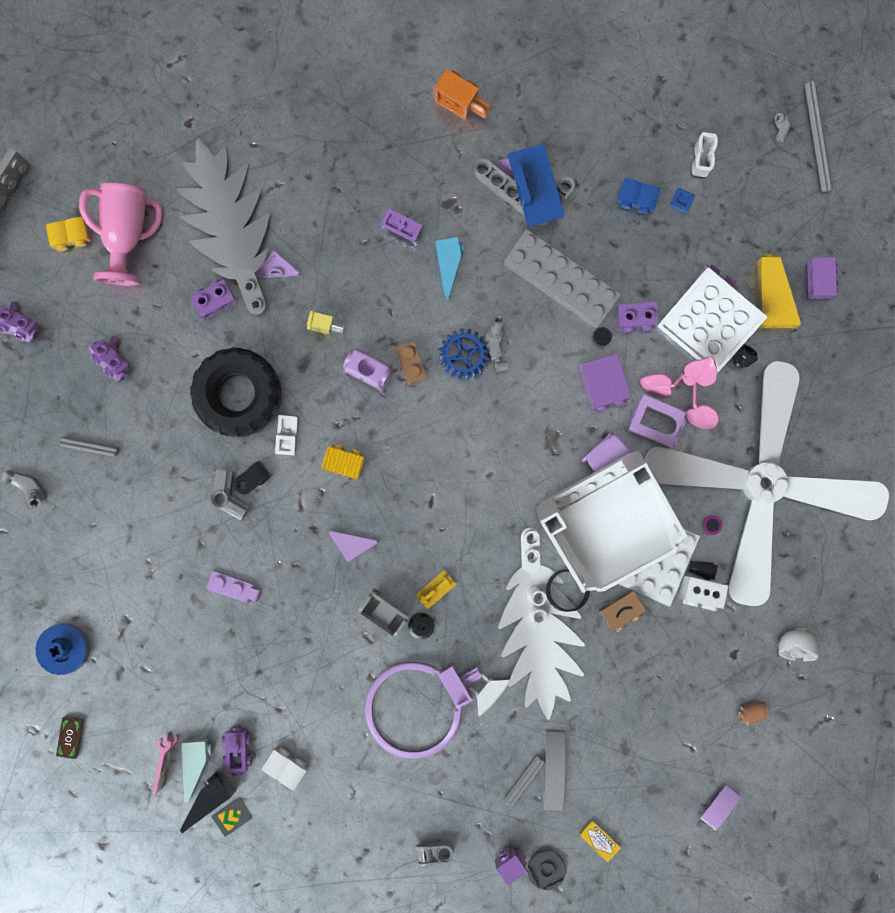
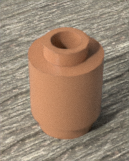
[738,701,769,725]

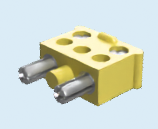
[307,311,345,335]

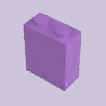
[579,354,631,412]

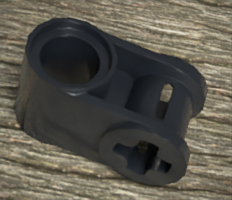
[233,461,271,494]

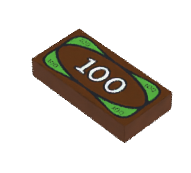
[56,717,83,759]

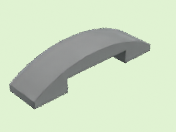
[543,731,565,811]

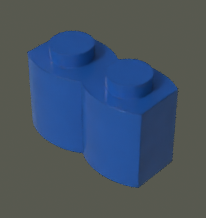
[617,178,661,215]

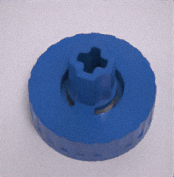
[35,623,90,675]

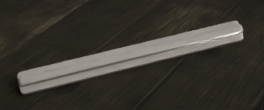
[805,81,833,192]

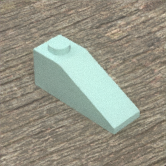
[181,739,212,803]

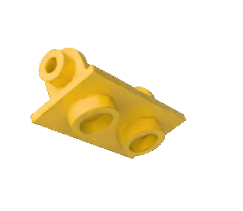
[415,570,457,609]

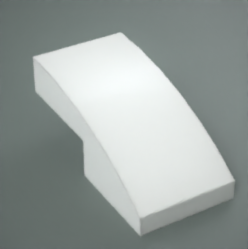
[275,414,298,455]

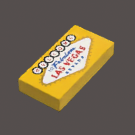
[579,820,621,862]

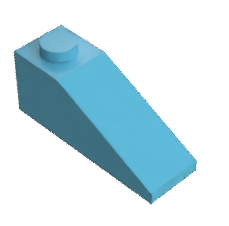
[435,237,464,300]

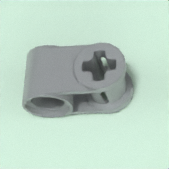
[416,841,454,867]

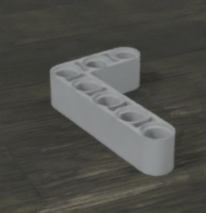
[474,158,575,227]

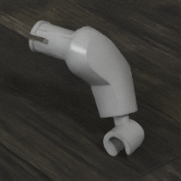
[485,314,508,372]
[0,470,44,509]

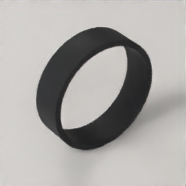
[546,569,590,612]

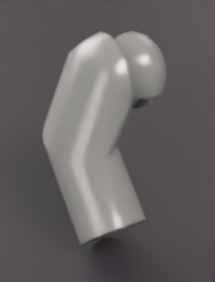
[774,113,791,142]

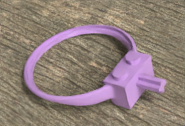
[365,662,483,759]

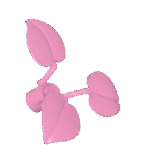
[640,355,719,429]

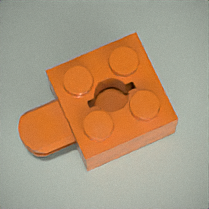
[434,69,492,120]

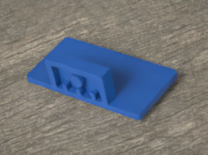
[508,144,564,227]

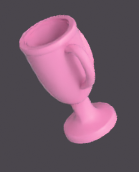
[79,182,163,286]

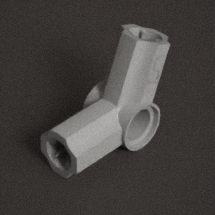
[210,470,250,521]

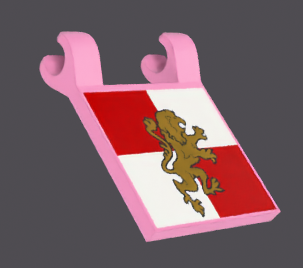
[152,733,179,794]

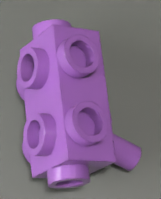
[0,301,39,343]
[88,335,129,382]
[222,727,252,776]

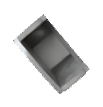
[357,591,410,639]

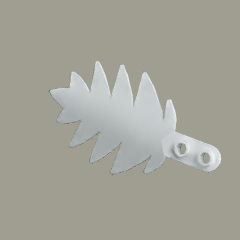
[498,527,585,720]

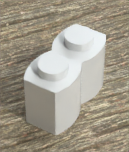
[691,132,718,177]
[261,747,308,791]

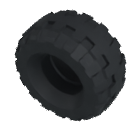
[190,347,281,437]

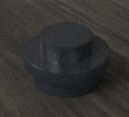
[593,327,612,346]

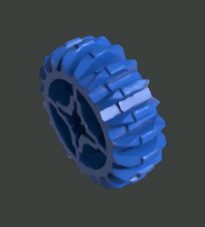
[439,328,490,380]

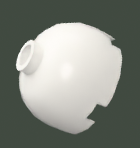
[778,627,819,662]

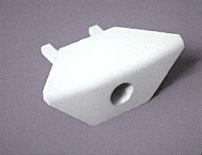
[469,674,509,717]

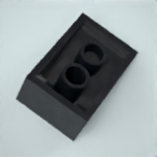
[180,771,237,833]

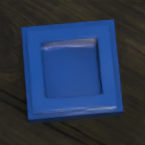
[670,187,695,214]

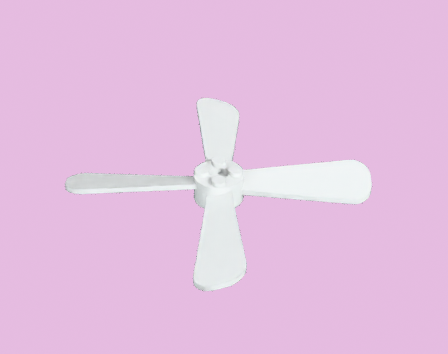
[644,361,889,606]

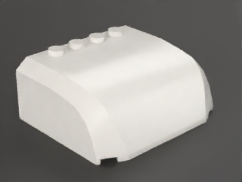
[536,451,687,593]

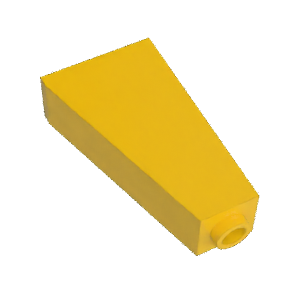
[757,254,801,328]

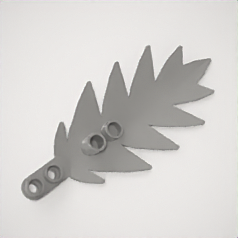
[175,138,270,314]

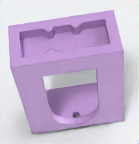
[626,394,687,449]

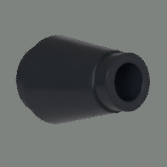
[688,561,718,580]

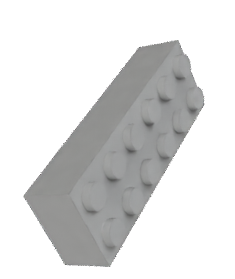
[504,229,621,329]

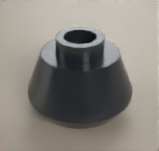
[732,344,758,368]
[408,613,434,639]

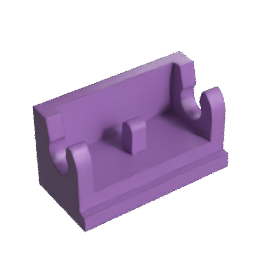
[380,208,425,243]

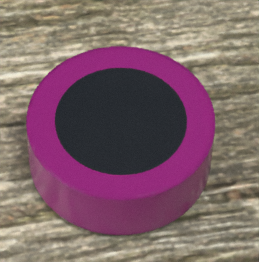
[702,516,723,535]

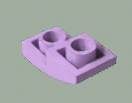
[700,785,742,831]

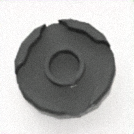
[527,849,566,890]

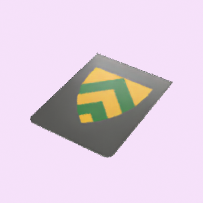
[211,798,252,837]

